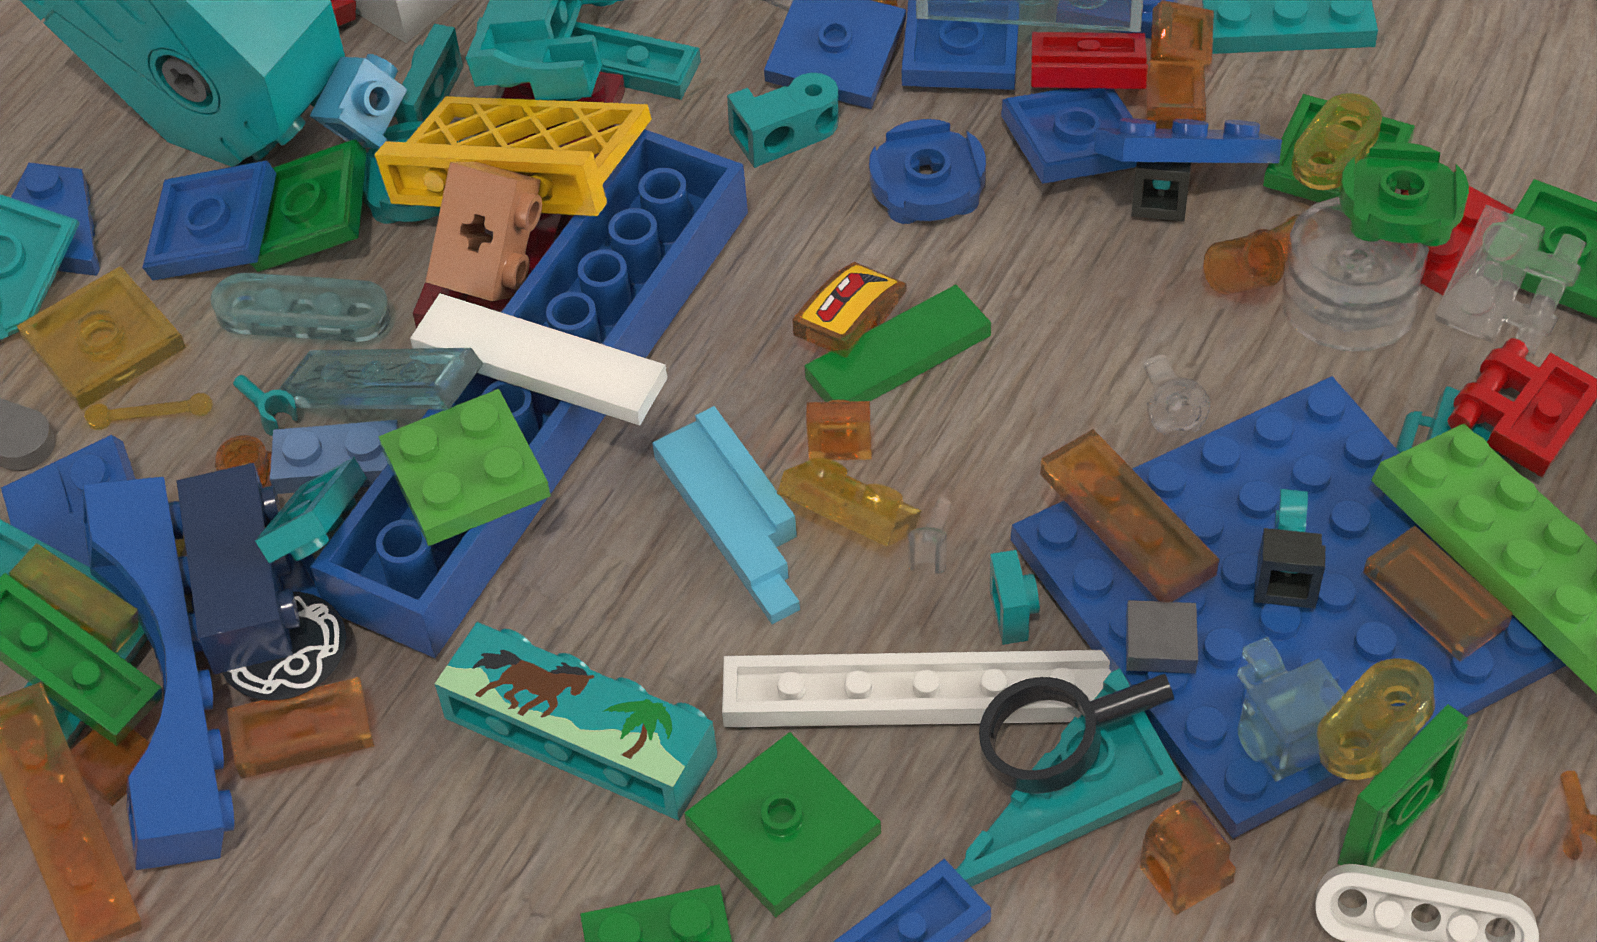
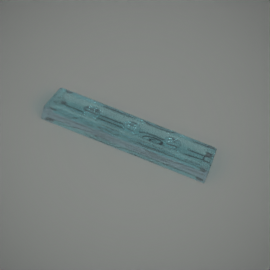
[279,348,483,409]

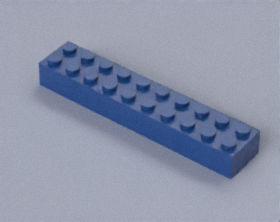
[310,129,748,658]

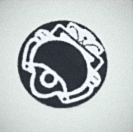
[222,591,346,701]

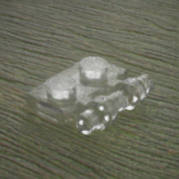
[1435,205,1586,356]

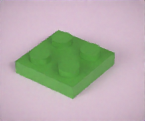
[378,389,551,546]

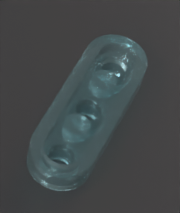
[211,273,391,342]

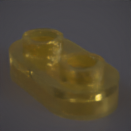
[1291,93,1382,190]
[1317,658,1435,780]

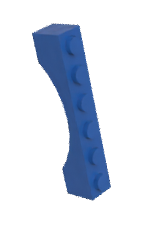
[82,477,234,870]

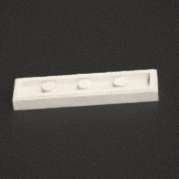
[410,293,667,426]

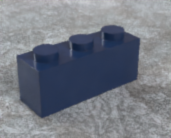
[176,463,300,675]

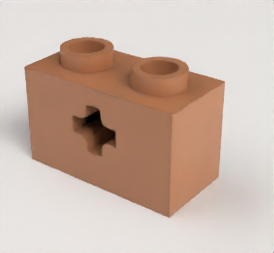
[425,162,542,301]

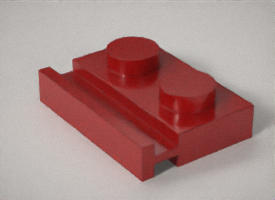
[1031,32,1148,89]

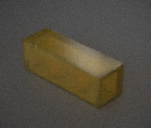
[9,543,139,653]

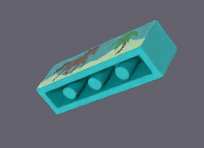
[435,622,718,821]

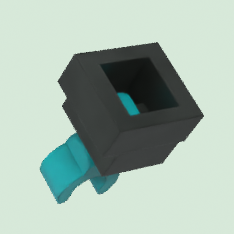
[1131,126,1191,221]
[1254,489,1326,609]

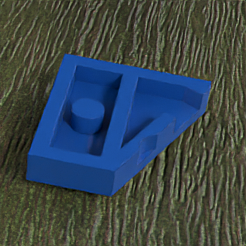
[11,163,100,276]

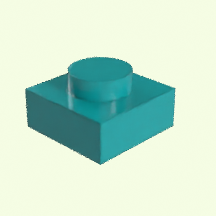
[989,550,1040,645]

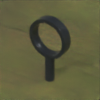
[979,674,1175,794]

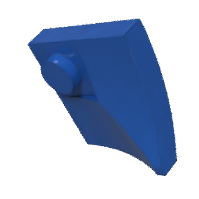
[1,434,136,567]

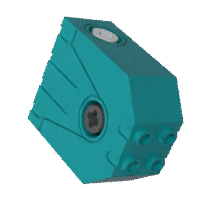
[20,0,345,167]

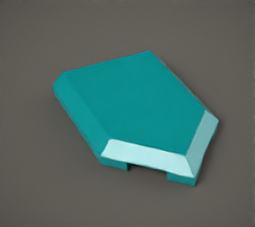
[0,194,80,340]

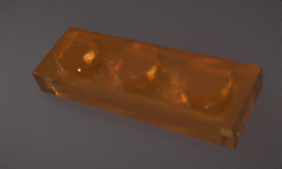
[1040,429,1220,602]

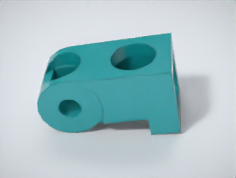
[727,73,839,168]

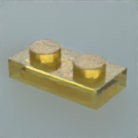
[777,458,922,547]

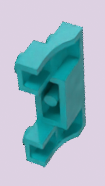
[466,0,624,101]

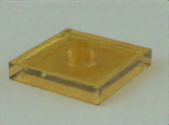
[17,266,186,410]

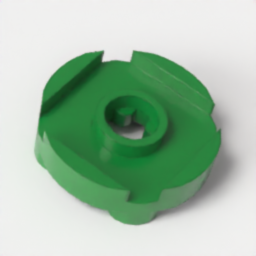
[1339,142,1469,246]

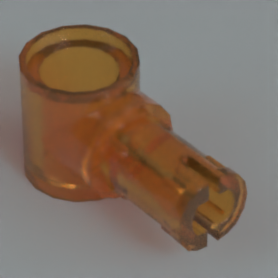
[1203,214,1317,295]

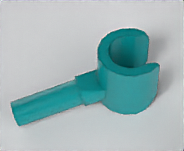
[233,375,298,436]

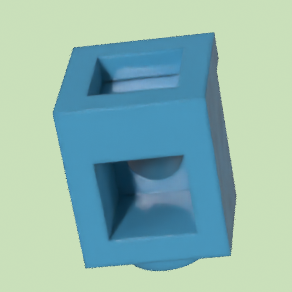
[310,54,407,149]

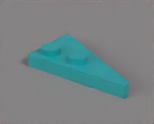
[955,668,1183,887]

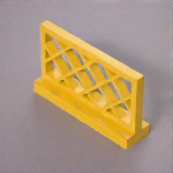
[374,96,652,216]

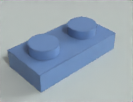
[270,420,399,494]

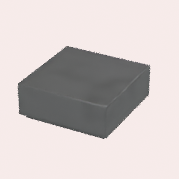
[1126,600,1198,673]

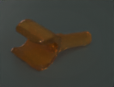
[1560,770,1597,860]

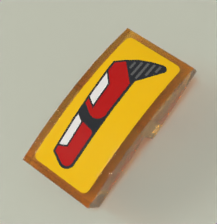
[792,262,907,358]

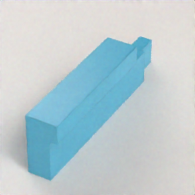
[652,406,800,624]

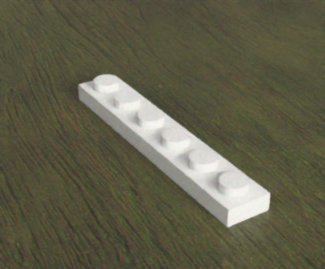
[722,650,1111,727]

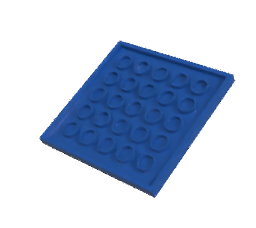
[1010,376,1566,839]

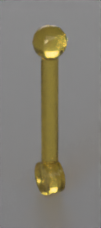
[84,392,213,430]

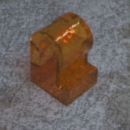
[1140,799,1236,916]

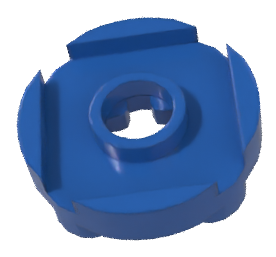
[869,119,986,224]

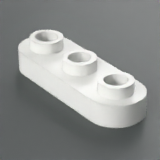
[1316,864,1539,942]

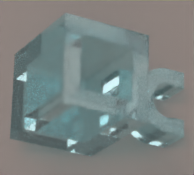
[1237,637,1358,782]

